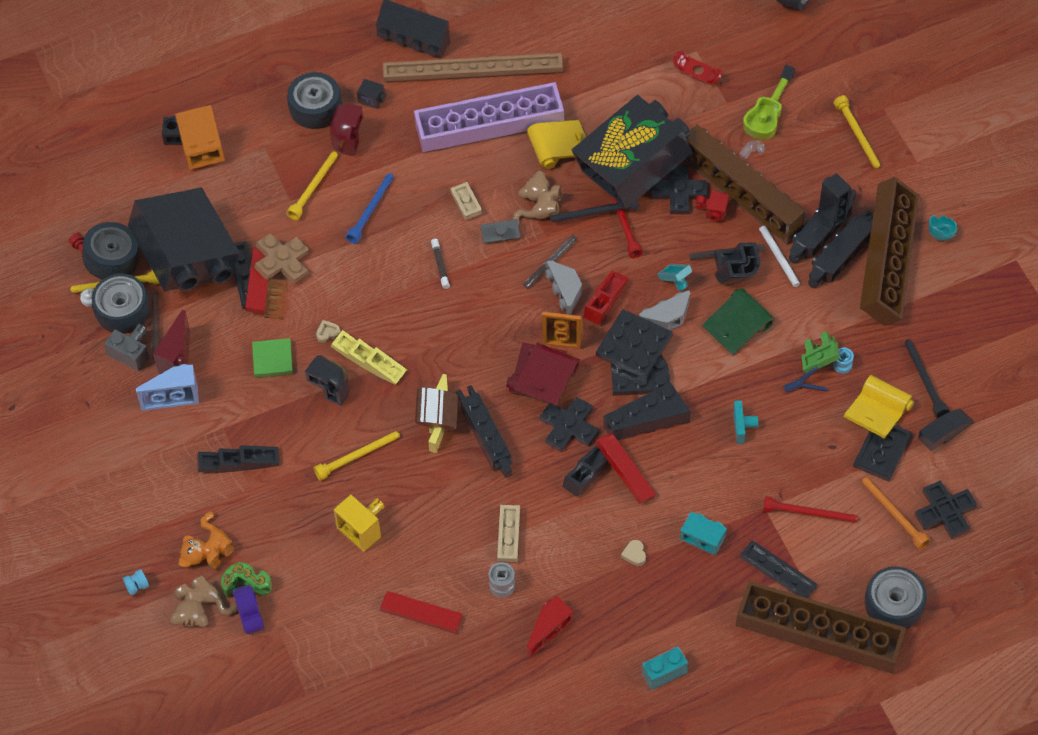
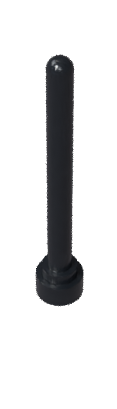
[550,200,639,222]
[905,339,950,418]

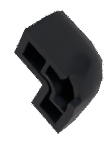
[713,242,760,284]
[305,355,350,406]

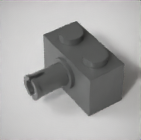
[104,324,149,371]

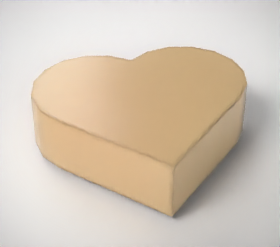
[316,320,341,343]
[621,540,646,566]

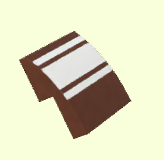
[415,388,458,431]

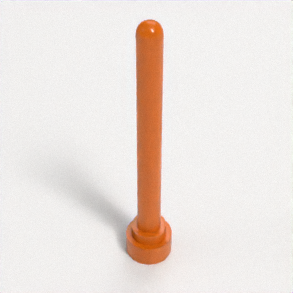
[862,477,931,550]

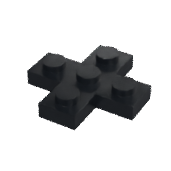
[651,165,707,215]
[540,397,599,452]
[915,480,977,539]

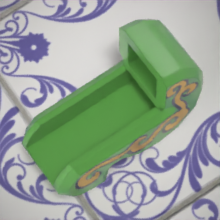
[221,562,272,598]

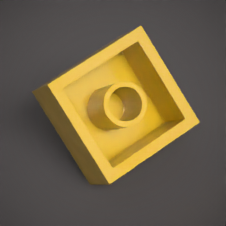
[334,495,385,552]

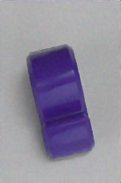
[232,584,264,635]

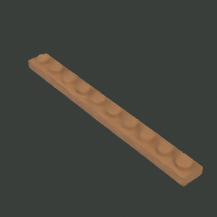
[383,53,563,82]

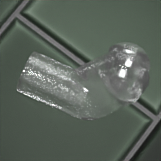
[739,140,766,159]

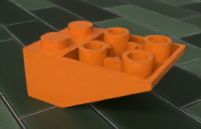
[175,105,225,170]

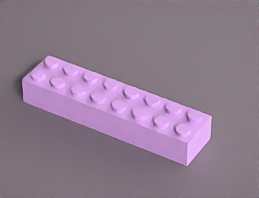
[414,82,564,152]

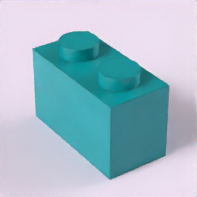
[680,512,727,556]
[642,647,688,690]

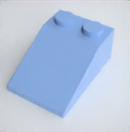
[136,364,199,411]

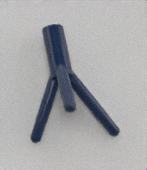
[783,366,828,393]

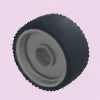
[92,274,150,333]
[865,566,927,629]

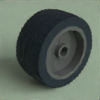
[82,222,139,280]

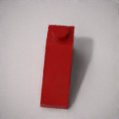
[526,595,573,658]

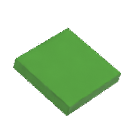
[252,338,293,378]

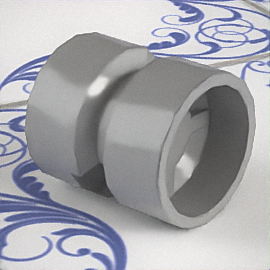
[488,562,515,598]

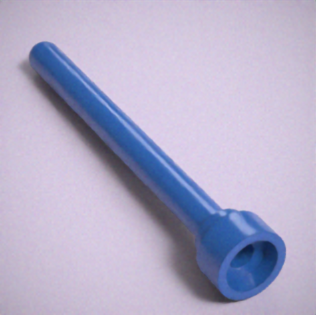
[345,173,393,244]

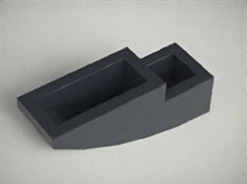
[918,408,973,451]
[562,445,609,497]

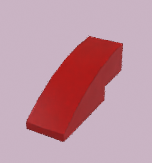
[583,270,629,325]

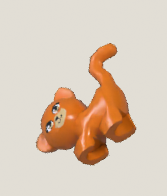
[178,512,234,570]

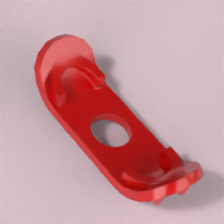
[673,51,723,85]

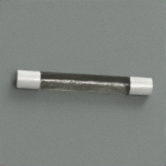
[431,239,450,289]

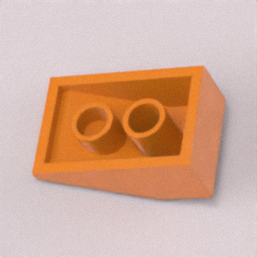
[542,312,584,349]

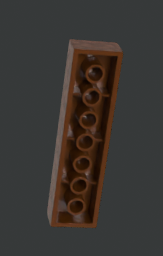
[684,124,805,245]
[860,177,919,326]
[736,581,906,674]

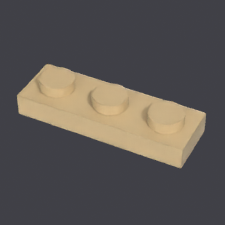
[497,505,520,562]

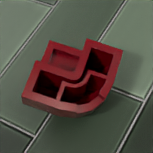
[330,104,363,157]

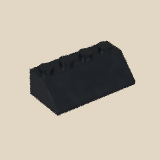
[376,0,450,58]

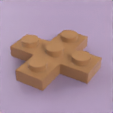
[254,233,309,283]

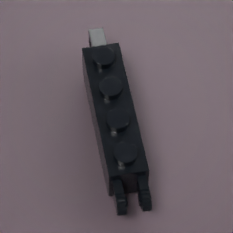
[789,189,857,263]
[808,210,873,288]
[456,385,512,478]

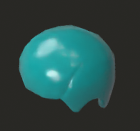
[929,215,957,241]

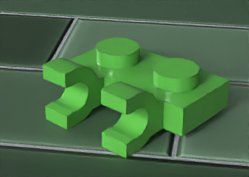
[802,331,840,373]

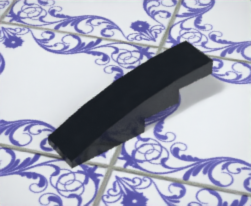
[197,445,279,472]

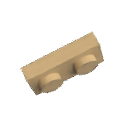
[450,182,482,220]

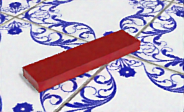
[245,247,268,314]
[595,433,656,504]
[380,591,463,634]

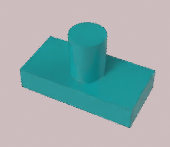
[657,264,692,291]
[733,400,758,444]

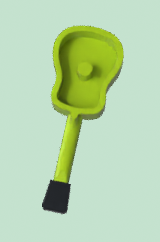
[743,65,795,140]

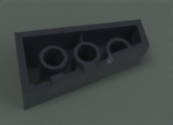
[603,382,691,440]

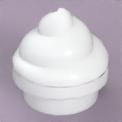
[80,289,94,307]

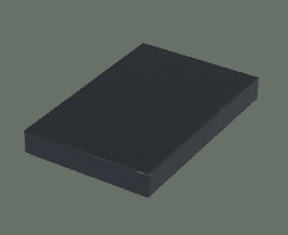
[853,425,912,482]

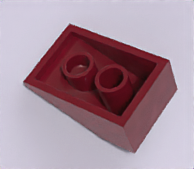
[153,310,190,374]

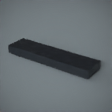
[234,241,251,310]
[740,541,817,598]

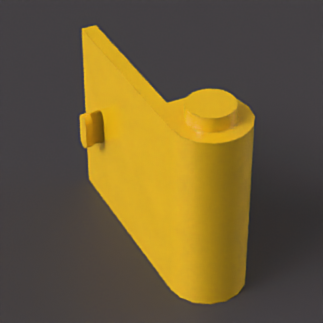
[527,120,586,169]
[844,375,914,439]

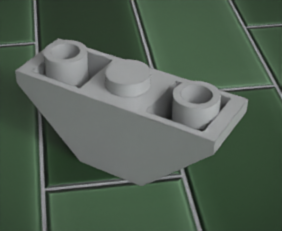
[545,261,582,315]
[639,290,690,331]

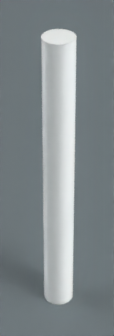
[759,226,800,287]

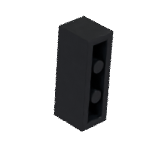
[818,173,852,229]

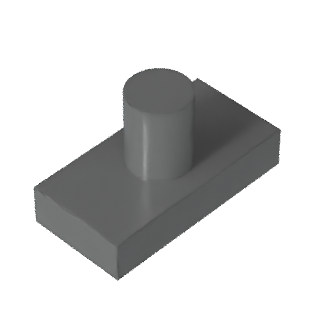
[480,219,520,244]

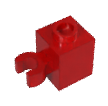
[695,191,730,222]

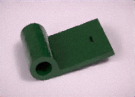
[702,288,775,356]

